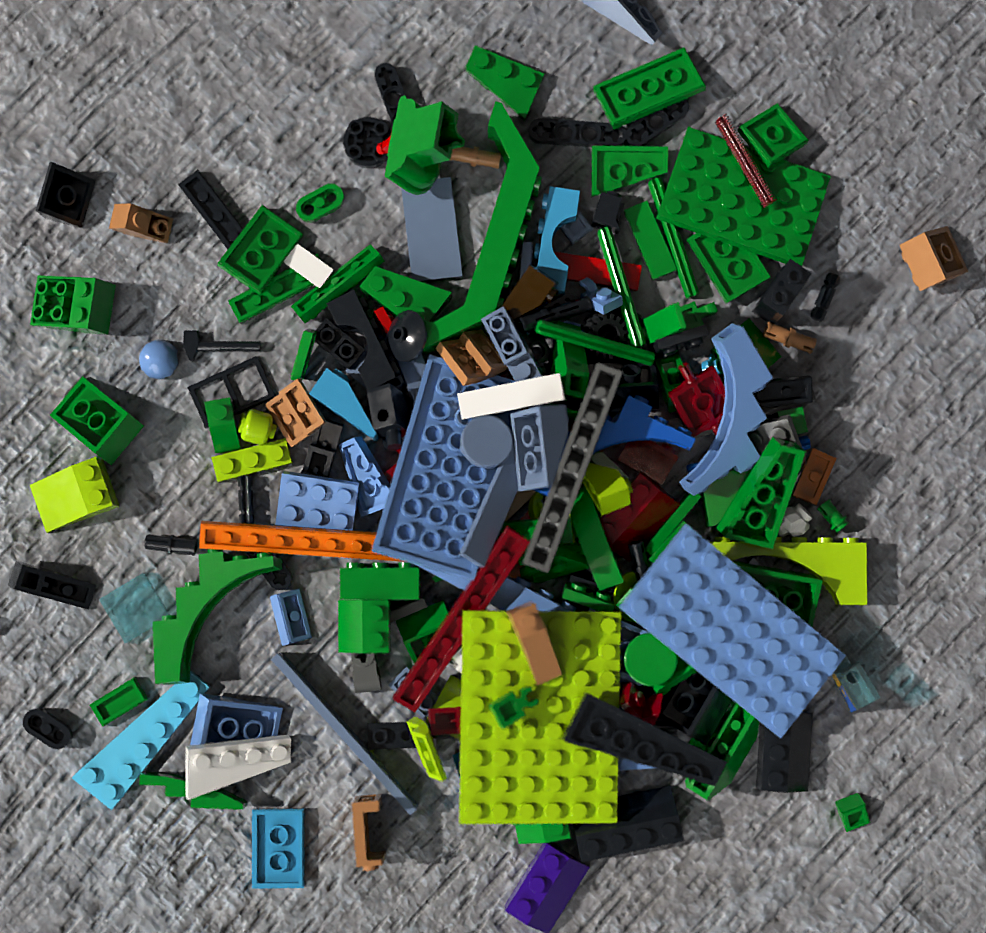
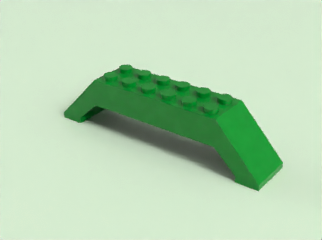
[421,101,542,355]

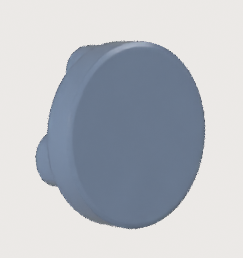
[460,415,513,469]

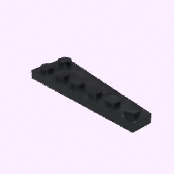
[562,692,727,786]

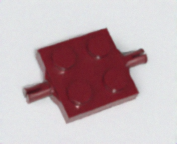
[668,362,725,438]

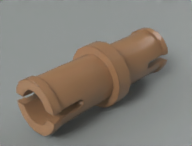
[451,146,501,169]
[763,322,817,354]

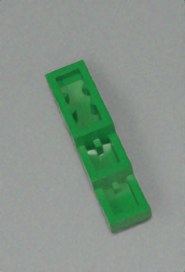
[139,771,247,810]

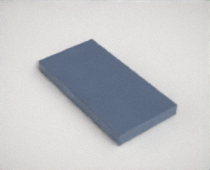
[401,177,463,282]

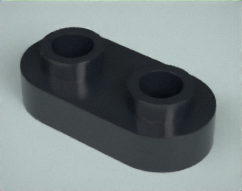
[23,708,73,749]

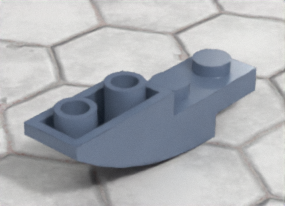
[481,306,548,409]

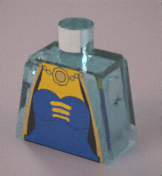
[831,651,881,713]

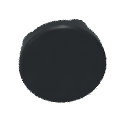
[343,117,391,168]

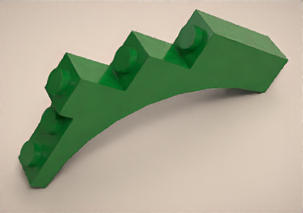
[152,549,282,685]

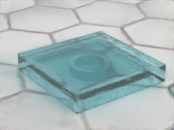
[99,573,170,643]

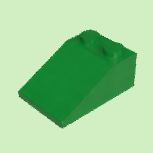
[50,376,144,465]

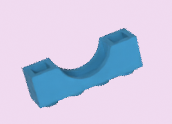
[534,186,580,295]

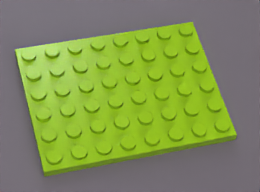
[459,610,621,824]

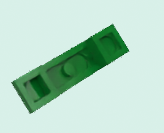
[570,486,624,591]

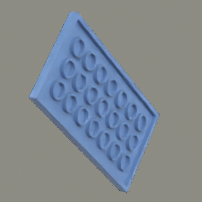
[371,354,521,581]
[619,524,846,738]

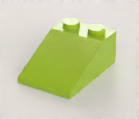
[30,457,120,533]

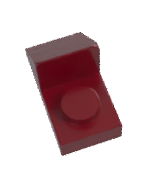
[619,682,663,726]

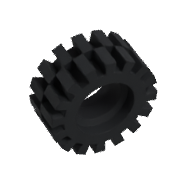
[580,312,629,360]

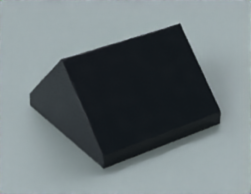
[36,162,96,228]

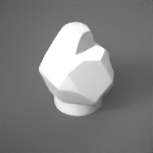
[778,503,813,537]

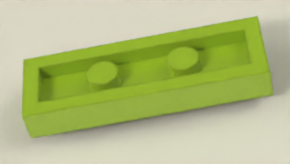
[211,438,293,482]

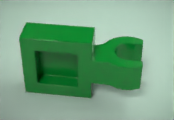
[680,301,718,331]

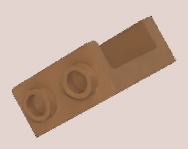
[352,794,386,871]

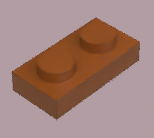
[792,448,837,506]

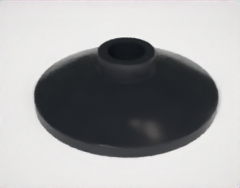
[387,310,427,362]

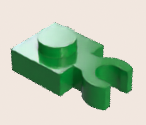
[488,686,539,729]

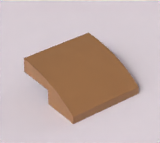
[436,329,508,386]
[265,378,327,447]

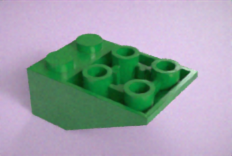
[30,275,116,335]

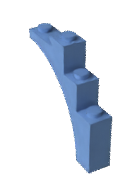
[680,324,773,496]

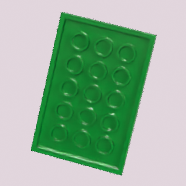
[656,127,831,266]

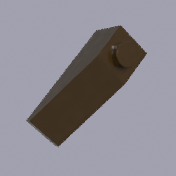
[502,265,559,321]

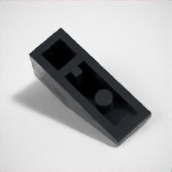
[8,561,96,610]

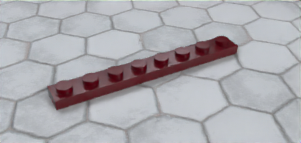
[393,526,530,712]

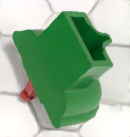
[376,95,465,195]

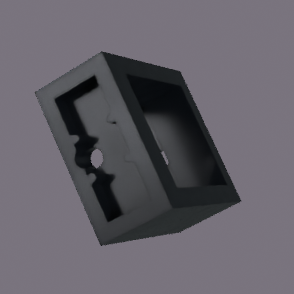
[751,259,812,324]

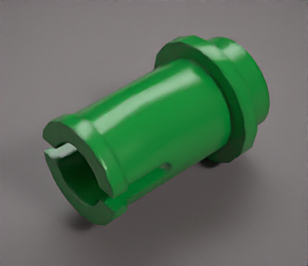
[817,499,849,532]

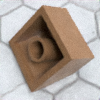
[899,226,968,291]

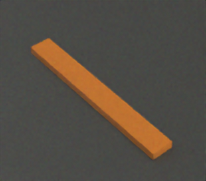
[199,521,405,562]

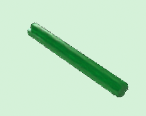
[648,177,699,298]
[597,227,646,348]
[535,320,655,366]

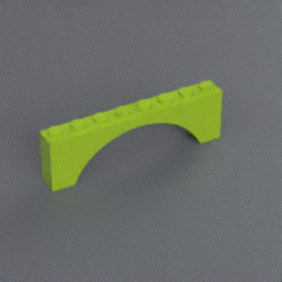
[703,537,867,605]

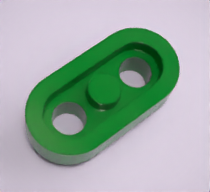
[296,184,344,223]

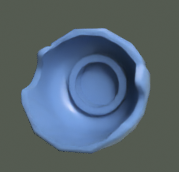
[139,339,178,379]

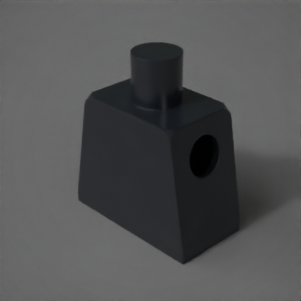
[367,383,413,450]

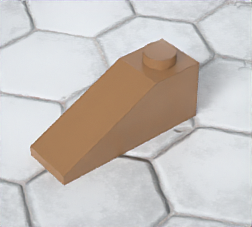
[506,601,562,685]

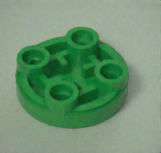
[624,633,677,686]

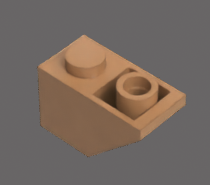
[109,203,173,243]

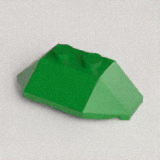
[685,700,760,801]

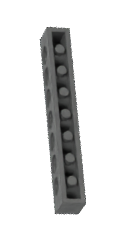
[523,363,622,573]

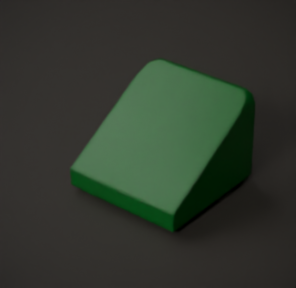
[835,793,870,832]

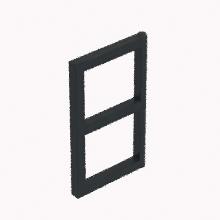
[187,356,276,429]

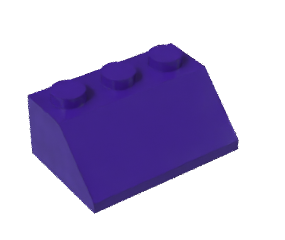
[505,842,590,933]

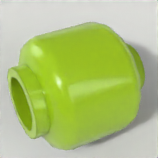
[237,409,277,445]

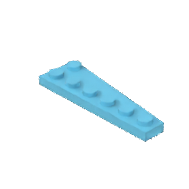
[72,671,211,810]

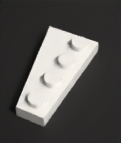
[186,735,291,800]

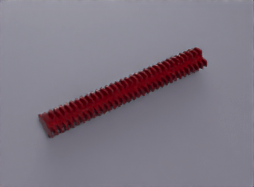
[715,114,777,208]

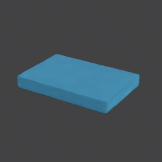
[252,808,305,889]

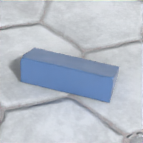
[270,588,312,646]

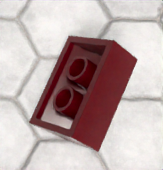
[600,471,681,562]

